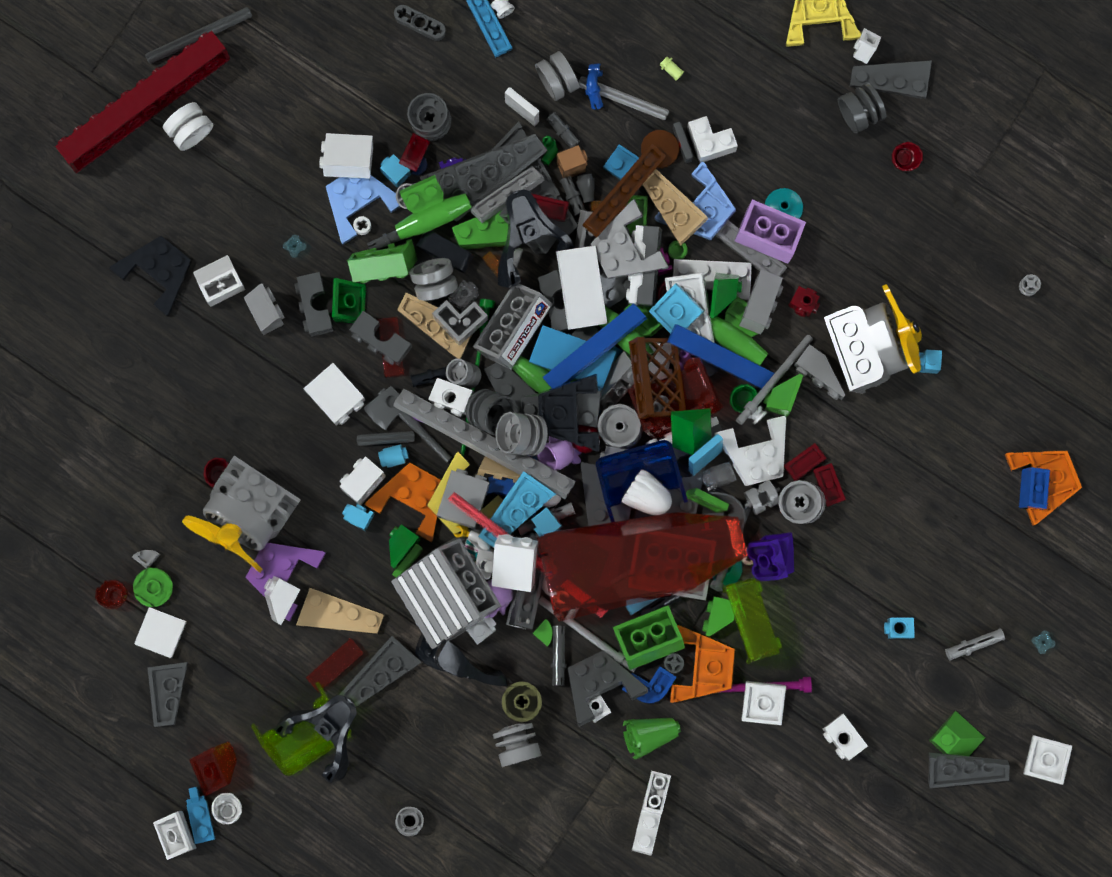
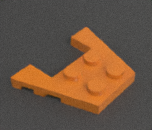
[1005,451,1082,526]
[364,463,441,543]
[670,625,735,703]

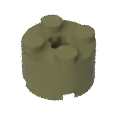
[502,682,542,722]

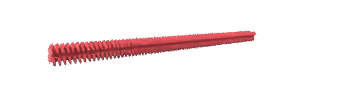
[448,492,608,618]

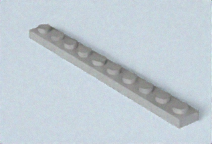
[393,389,575,499]

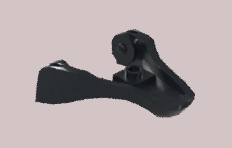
[498,189,575,288]
[415,633,508,687]
[274,695,357,784]

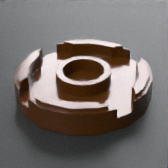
[641,130,679,169]

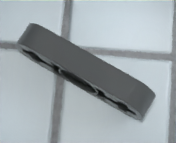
[394,5,446,41]

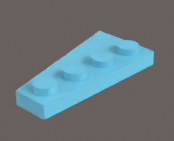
[478,471,556,548]

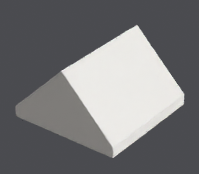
[153,811,196,860]

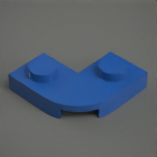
[622,666,676,703]

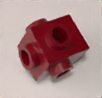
[788,286,821,317]

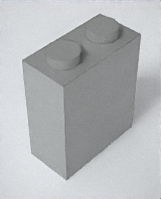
[437,469,490,529]

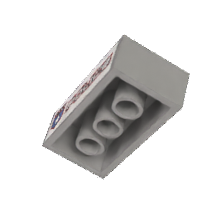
[473,284,553,369]

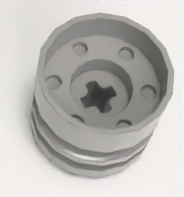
[496,412,548,456]
[493,723,542,767]

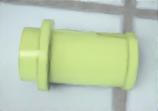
[660,57,684,81]

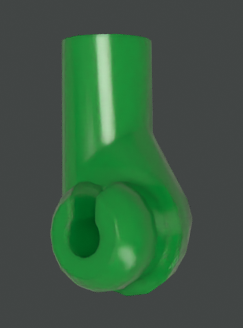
[541,136,558,166]

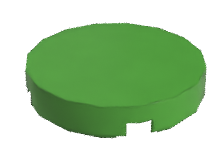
[133,568,173,607]

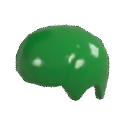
[729,384,758,413]

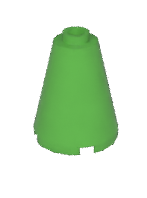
[623,718,681,759]

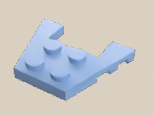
[654,161,736,240]
[326,175,400,245]

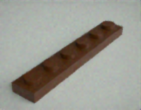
[582,144,666,238]

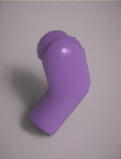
[679,350,693,372]

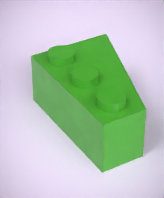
[452,209,521,250]
[347,239,417,283]

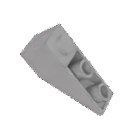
[794,344,845,400]
[600,351,634,411]

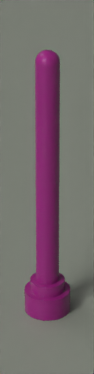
[719,677,812,693]

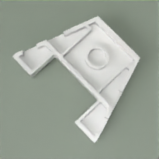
[714,416,786,486]

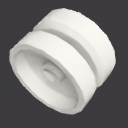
[163,102,213,151]

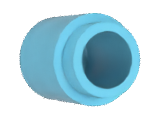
[378,444,409,468]

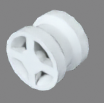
[491,0,515,19]

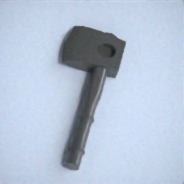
[364,386,452,463]

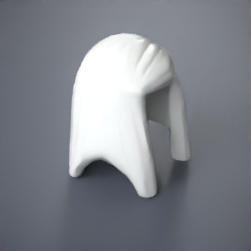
[622,469,672,515]

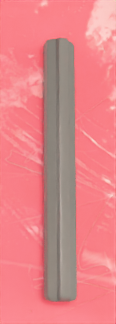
[578,77,669,120]

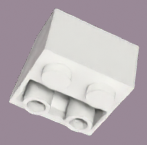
[193,255,245,307]

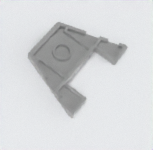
[591,200,669,279]

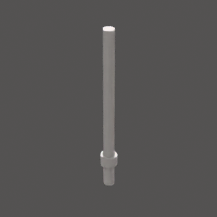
[736,335,813,425]
[538,596,636,673]

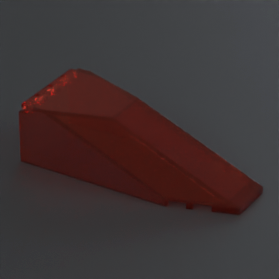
[537,512,748,622]

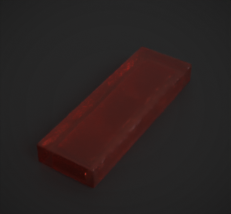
[378,317,404,377]
[306,638,364,693]

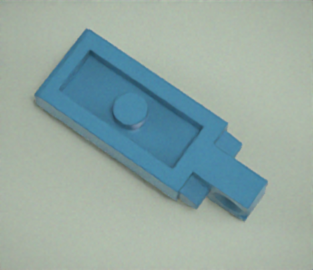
[186,787,215,844]

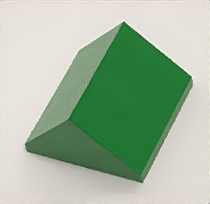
[332,278,366,323]
[671,408,712,455]

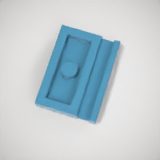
[603,144,639,180]

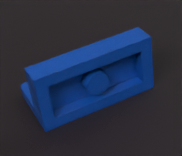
[1019,467,1050,509]

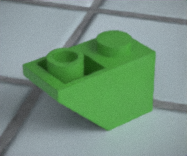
[702,597,737,637]

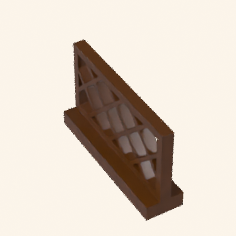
[629,337,686,419]

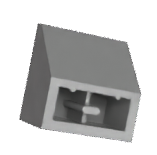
[244,284,285,335]

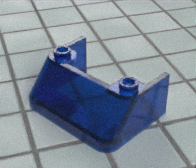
[596,440,688,523]

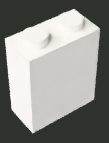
[320,133,373,179]
[303,363,365,426]
[492,534,538,592]

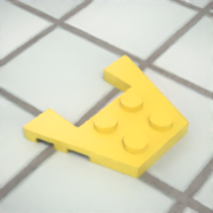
[786,0,861,47]
[427,452,503,535]

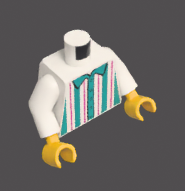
[454,526,494,580]

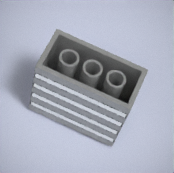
[391,538,501,649]

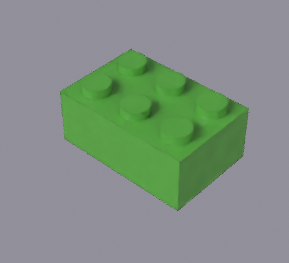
[613,605,685,670]

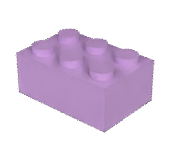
[735,200,806,264]

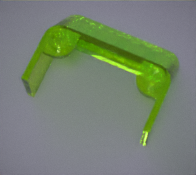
[722,577,782,664]
[250,681,351,776]

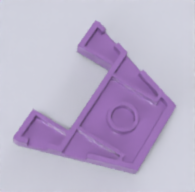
[246,543,326,621]

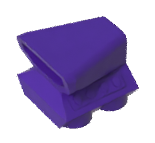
[747,532,794,582]

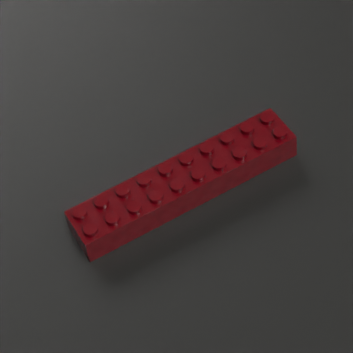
[55,30,230,174]

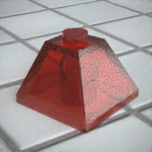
[189,741,237,796]

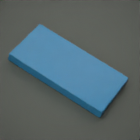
[529,325,616,389]

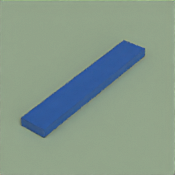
[543,303,647,389]
[667,324,775,389]

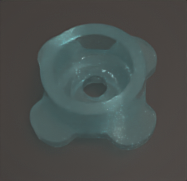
[283,235,306,258]
[1032,630,1055,654]

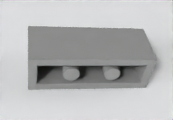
[739,269,783,335]

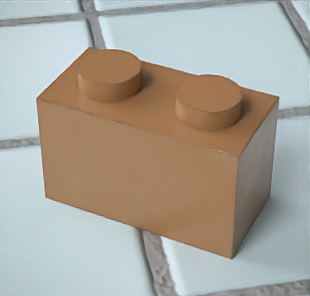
[557,145,588,179]

